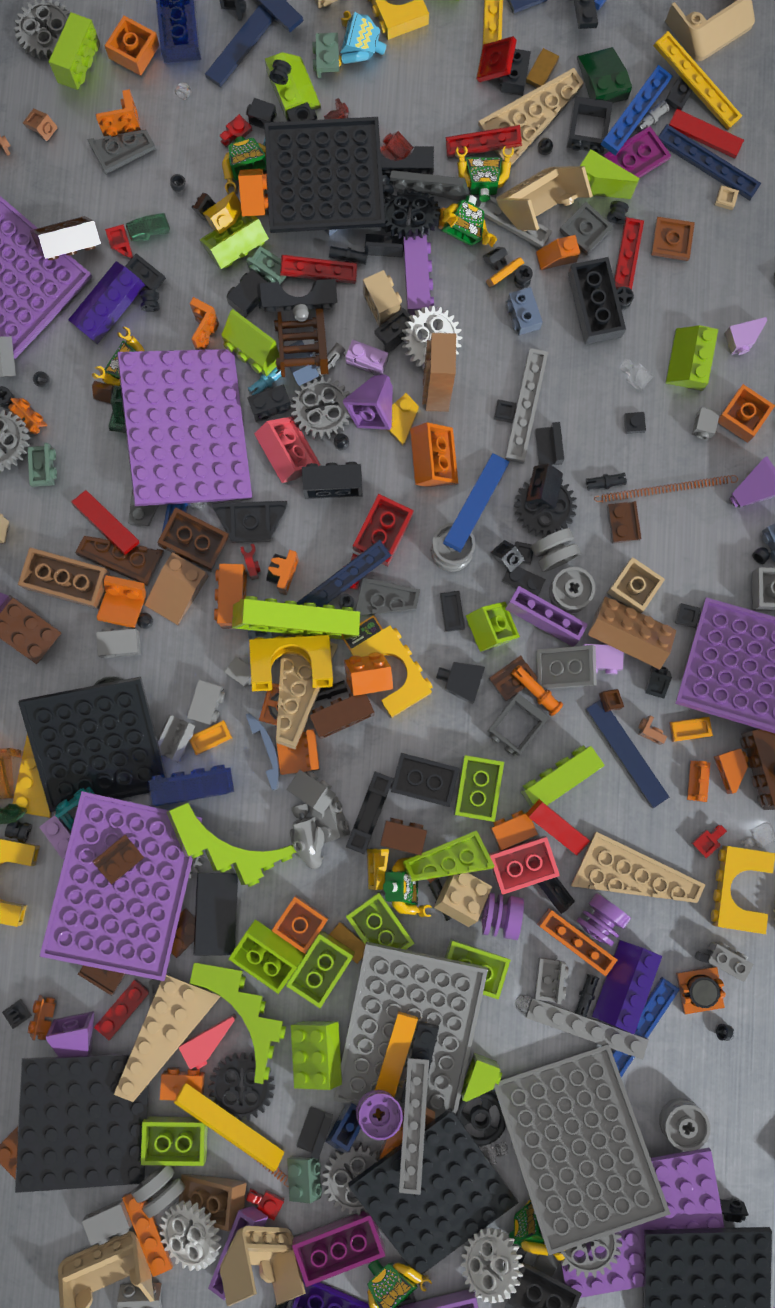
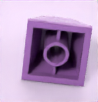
[343,374,393,430]
[729,456,775,508]
[46,1011,95,1057]

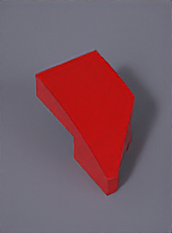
[105,224,133,259]

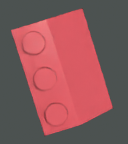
[254,416,321,483]
[489,836,560,895]

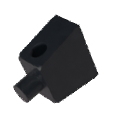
[436,662,485,704]

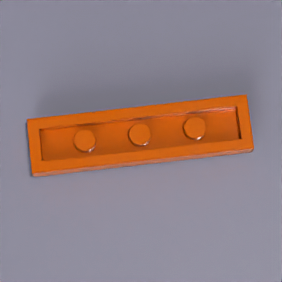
[122,1192,173,1277]

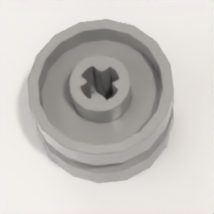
[431,523,476,572]
[531,528,582,572]
[549,567,595,613]
[659,1098,710,1151]
[131,1166,186,1218]

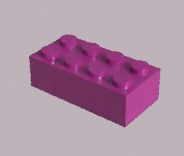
[292,1210,385,1287]

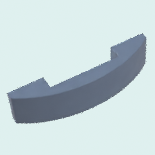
[246,713,280,790]

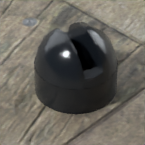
[538,138,553,155]
[170,174,186,192]
[33,371,50,387]
[334,433,349,450]
[752,547,770,564]
[137,613,153,629]
[716,1024,734,1041]

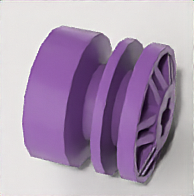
[481,892,524,940]
[576,893,631,947]
[356,1090,403,1140]

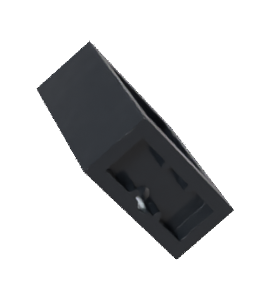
[566,96,613,153]

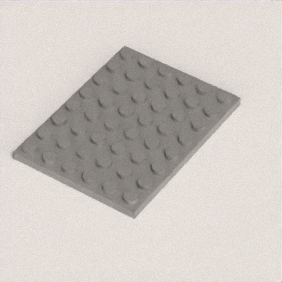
[334,942,488,1118]
[494,1044,671,1255]

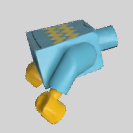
[339,11,387,67]

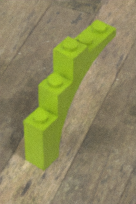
[166,803,296,887]
[190,963,286,1084]

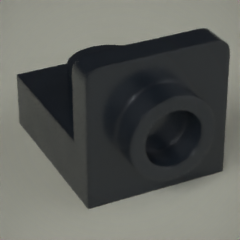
[490,540,524,572]
[645,666,672,699]

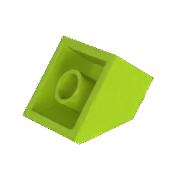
[465,602,520,652]
[461,1053,502,1102]

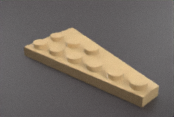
[478,68,584,166]
[276,634,338,749]
[570,832,705,903]
[114,975,221,1102]

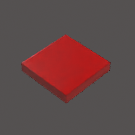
[476,36,517,82]

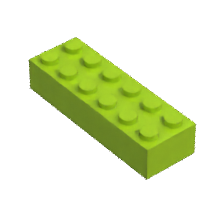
[232,596,360,640]

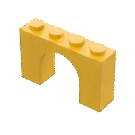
[367,0,429,40]
[350,625,433,719]
[249,635,333,692]
[0,838,40,927]
[711,845,775,934]

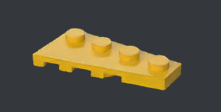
[11,734,52,818]

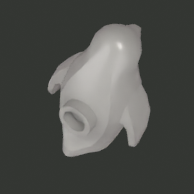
[290,817,325,869]

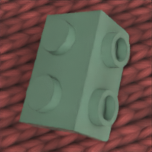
[312,33,339,78]
[246,246,287,285]
[28,443,57,487]
[287,1156,322,1204]

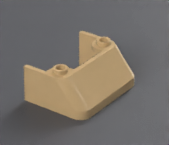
[665,0,755,61]
[496,166,593,231]
[220,1226,306,1306]
[58,1231,154,1308]

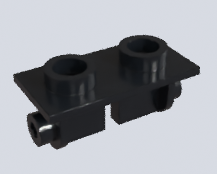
[720,1199,749,1223]

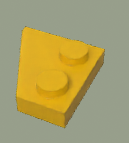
[388,393,419,446]
[367,848,389,890]

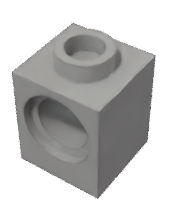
[692,407,720,440]
[224,656,252,687]

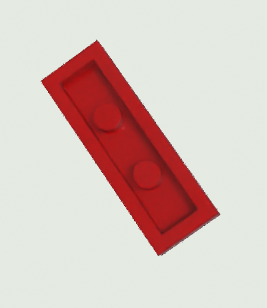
[94,979,149,1041]

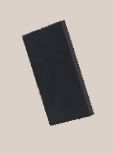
[193,873,238,956]

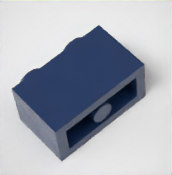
[325,1103,361,1153]

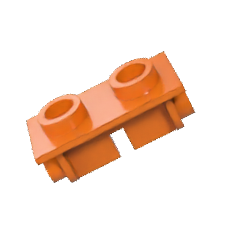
[8,398,47,435]
[687,760,710,802]
[28,995,56,1040]

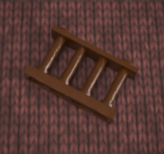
[274,309,329,377]

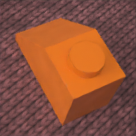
[536,235,580,270]
[714,748,748,794]

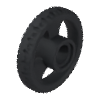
[456,1092,506,1146]

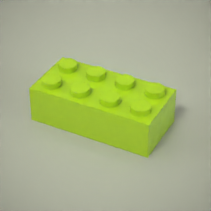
[520,745,605,807]

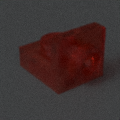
[324,98,349,119]
[381,131,414,160]

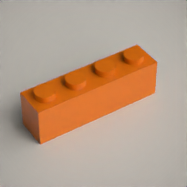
[537,908,617,976]

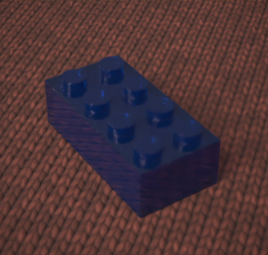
[156,0,201,63]
[147,765,234,807]

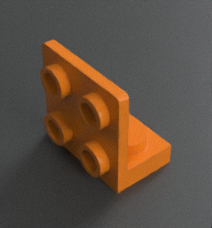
[96,89,141,137]
[190,297,219,350]
[97,575,146,628]
[277,729,320,775]

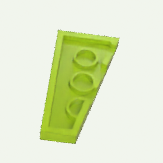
[403,830,495,882]

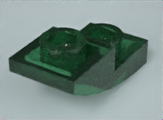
[126,213,170,241]
[0,804,27,824]

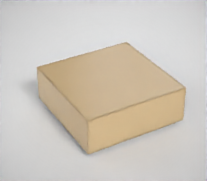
[715,185,739,210]

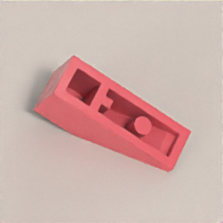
[179,1014,237,1070]

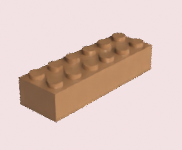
[422,333,457,412]

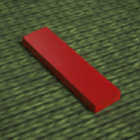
[669,109,744,159]
[445,125,522,158]
[614,217,644,290]
[280,255,357,284]
[71,490,139,555]
[526,799,590,856]

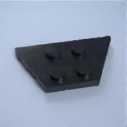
[212,501,288,543]

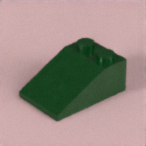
[577,47,632,103]

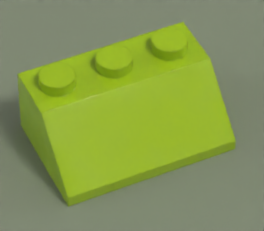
[265,52,321,120]
[199,213,269,269]
[221,309,280,377]
[665,325,718,391]

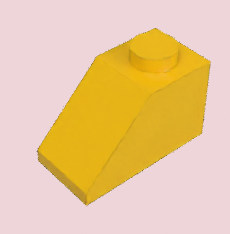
[203,191,242,234]

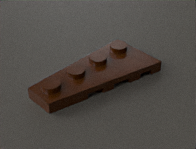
[75,536,164,586]

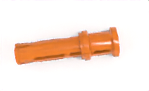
[511,665,563,716]

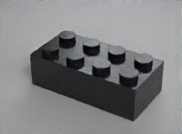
[568,257,626,345]

